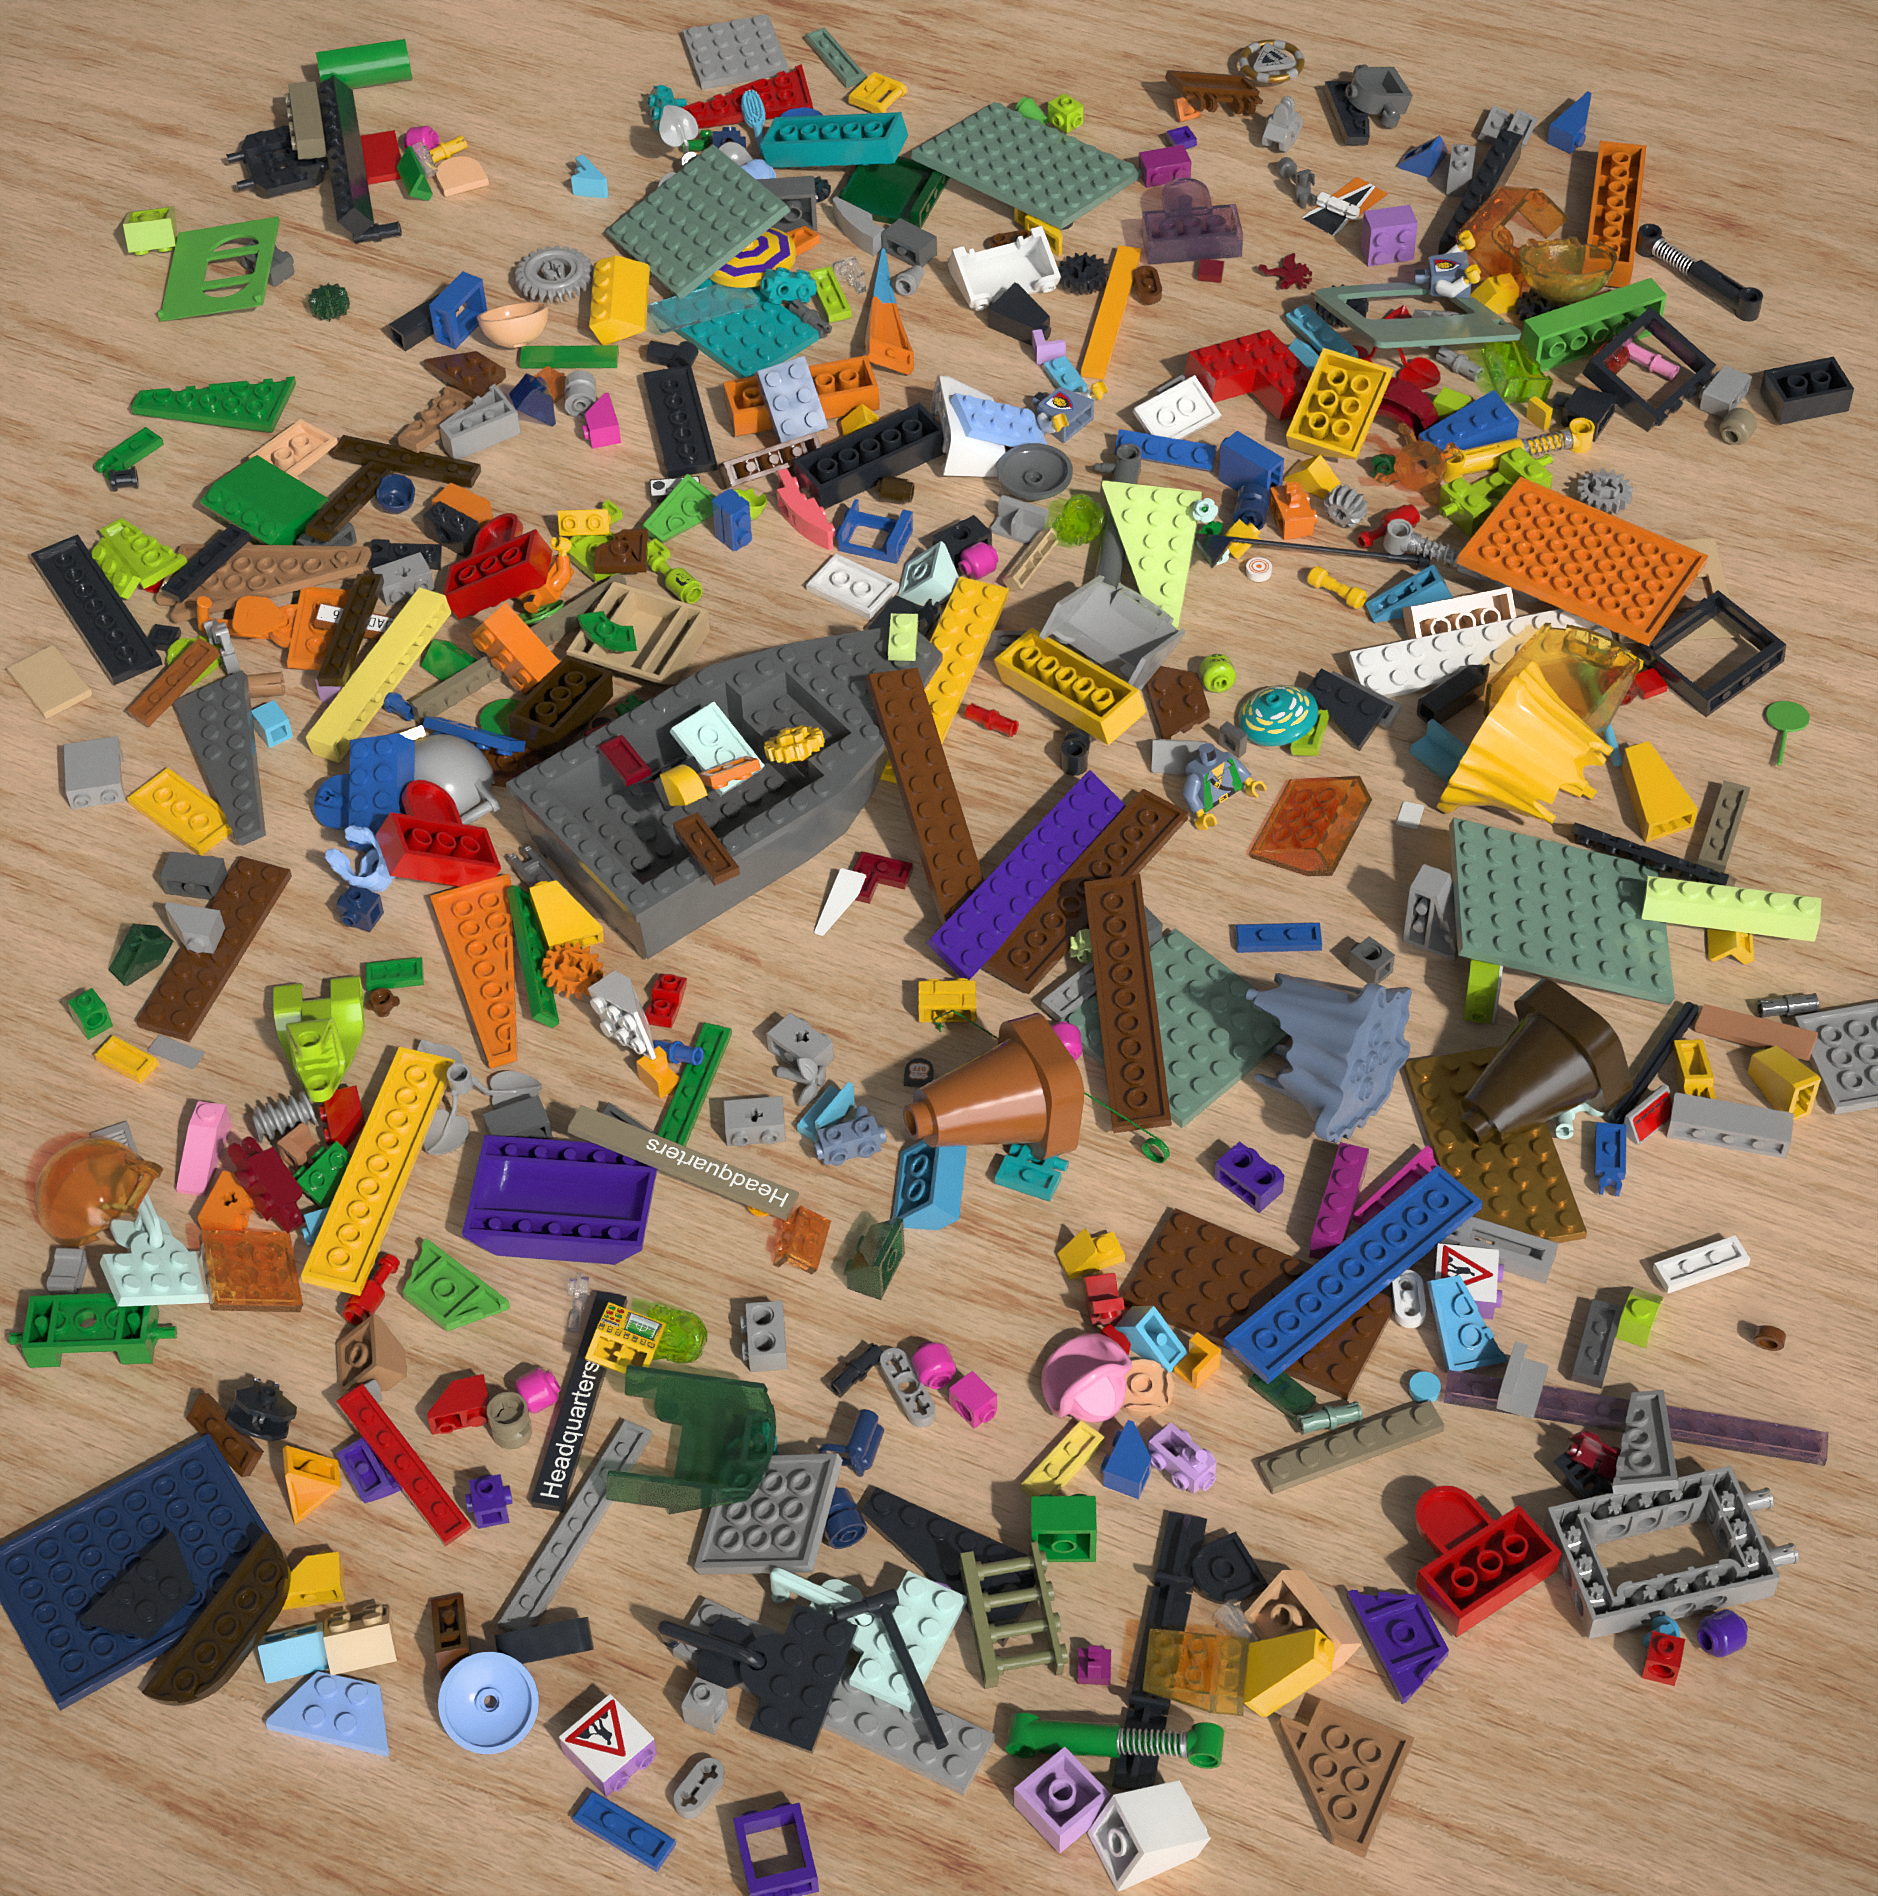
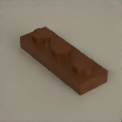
[673,812,740,886]
[186,1393,264,1477]

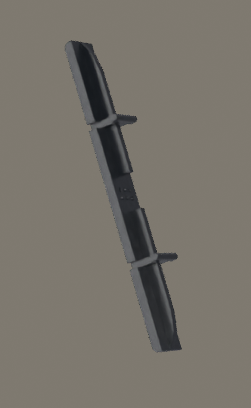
[1112,1512,1207,1791]

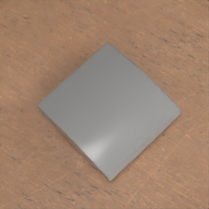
[1478,105,1538,149]

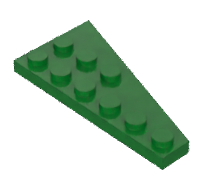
[131,376,296,433]

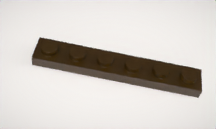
[333,435,481,488]
[305,460,394,542]
[317,574,384,687]

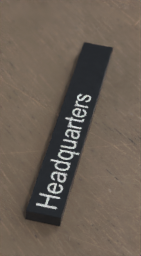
[531,1291,628,1512]

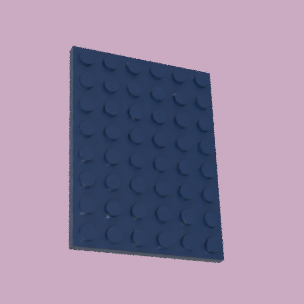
[0,1433,293,1711]

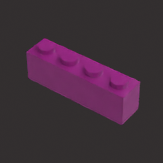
[1309,1142,1369,1260]

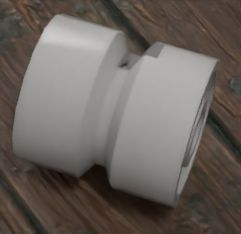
[564,370,597,418]

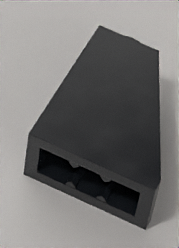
[988,282,1051,346]

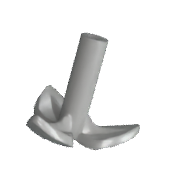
[777,1058,826,1106]

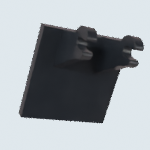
[868,595,941,636]

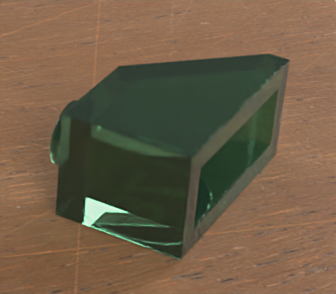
[108,923,174,986]

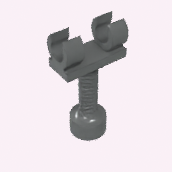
[1276,157,1315,208]

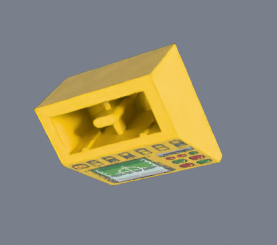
[585,1302,666,1382]

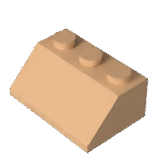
[1242,1570,1362,1672]

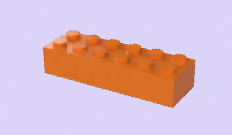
[723,355,880,436]

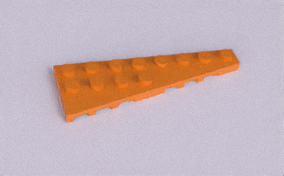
[430,873,518,1069]

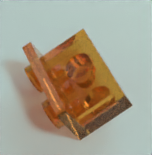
[773,1205,831,1275]

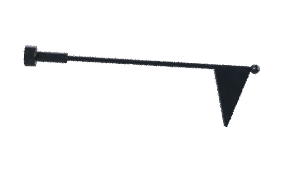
[1194,533,1430,570]

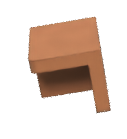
[277,1122,322,1172]

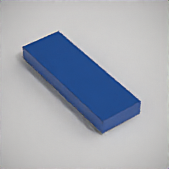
[1235,923,1322,953]
[572,1791,676,1872]

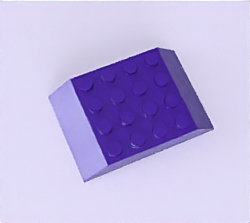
[462,1135,658,1265]

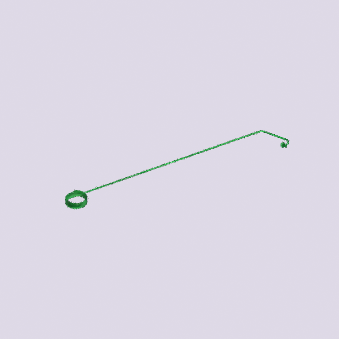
[934,1010,1170,1164]

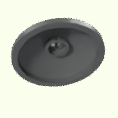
[997,443,1073,500]

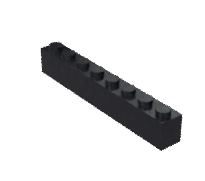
[1438,129,1523,255]

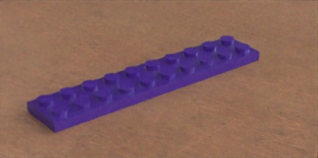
[926,770,1126,980]

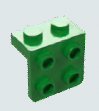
[293,1141,352,1209]

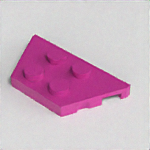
[1353,1145,1442,1225]

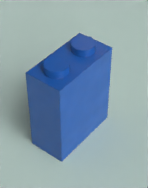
[1219,431,1284,494]

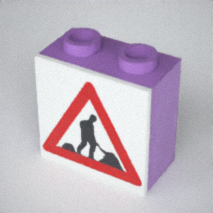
[1431,1243,1504,1320]
[559,1694,657,1797]

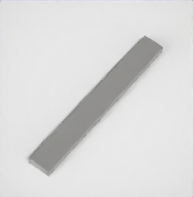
[497,1419,653,1632]

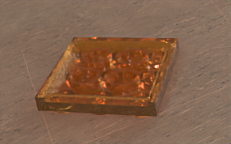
[198,1230,303,1312]

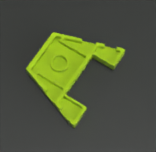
[566,499,671,582]

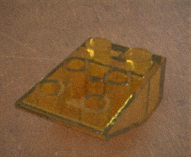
[1143,1629,1249,1716]

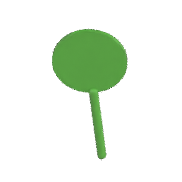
[1766,701,1810,766]

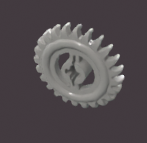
[515,246,593,304]

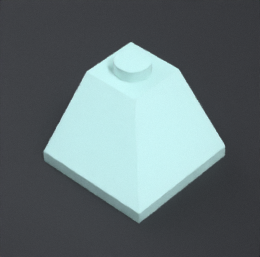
[898,541,959,606]

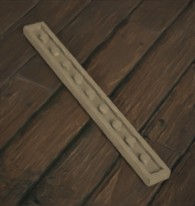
[411,573,626,726]

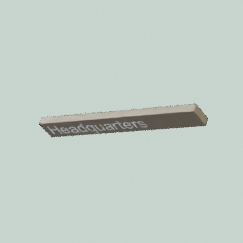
[568,1105,799,1221]

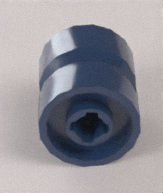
[1233,483,1270,530]
[824,1487,868,1549]

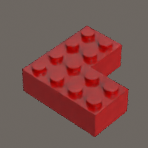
[1184,329,1312,421]

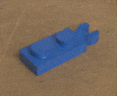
[1594,1122,1626,1197]

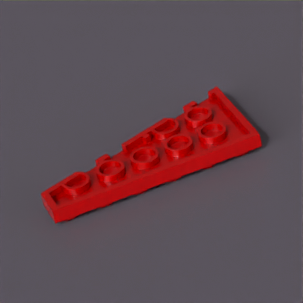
[681,64,813,128]

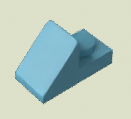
[571,155,609,199]

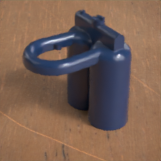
[819,1409,884,1477]

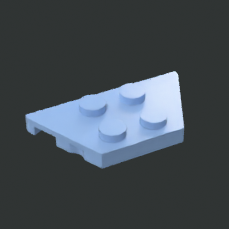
[265,1671,390,1757]

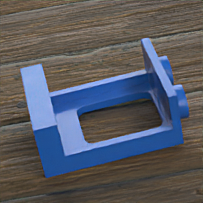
[835,499,913,564]

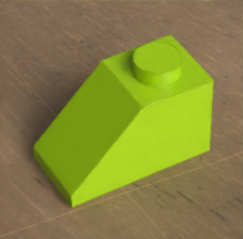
[1616,1287,1664,1348]

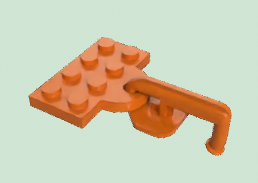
[196,587,351,671]

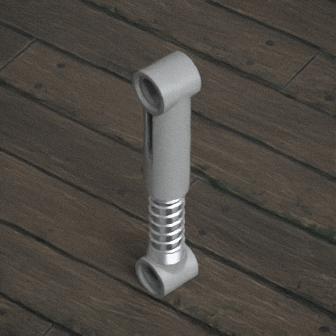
[1383,519,1539,603]

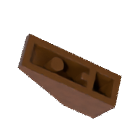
[431,1593,472,1685]

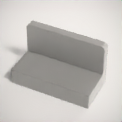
[1151,739,1207,774]
[1496,1341,1548,1419]

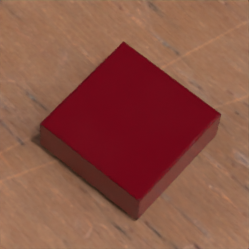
[1198,259,1225,283]

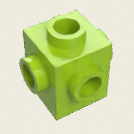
[1048,93,1084,134]

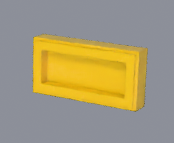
[94,1035,159,1084]

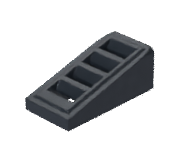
[1551,1452,1613,1500]

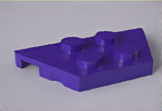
[1347,1590,1449,1704]

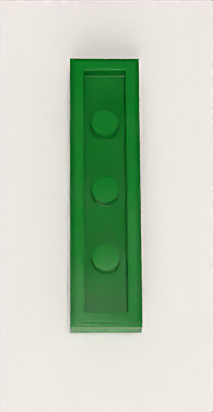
[520,345,619,369]

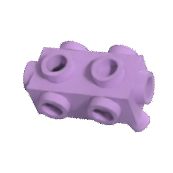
[1148,1422,1217,1494]

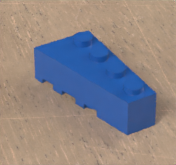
[1416,390,1519,472]

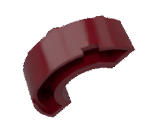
[1376,377,1440,443]

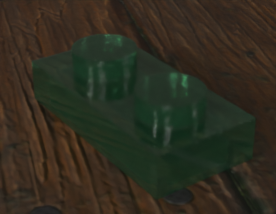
[1248,1372,1316,1423]

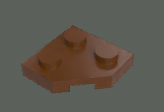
[594,529,649,573]

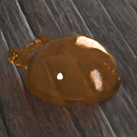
[35,1137,163,1246]

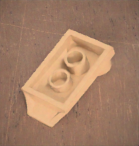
[249,419,339,480]

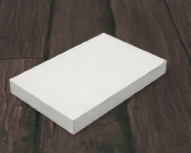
[1132,375,1222,440]
[806,554,899,620]

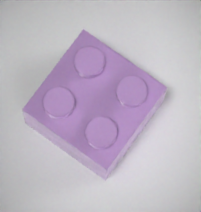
[1014,1747,1111,1854]

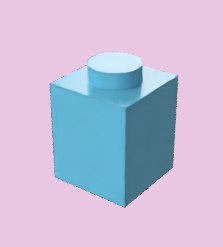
[252,700,293,748]

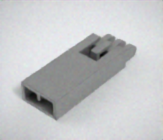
[1441,1217,1558,1284]

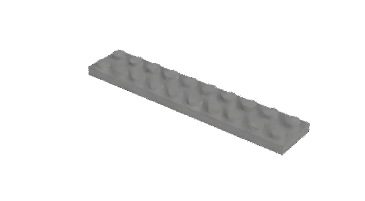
[673,1598,995,1795]

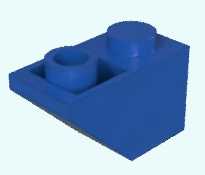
[1100,1420,1151,1500]

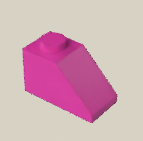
[582,392,621,449]

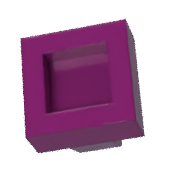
[1078,1645,1111,1685]

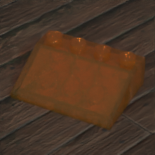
[1249,776,1372,877]

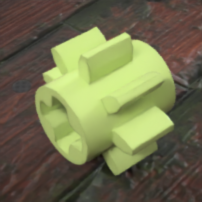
[1070,929,1093,964]

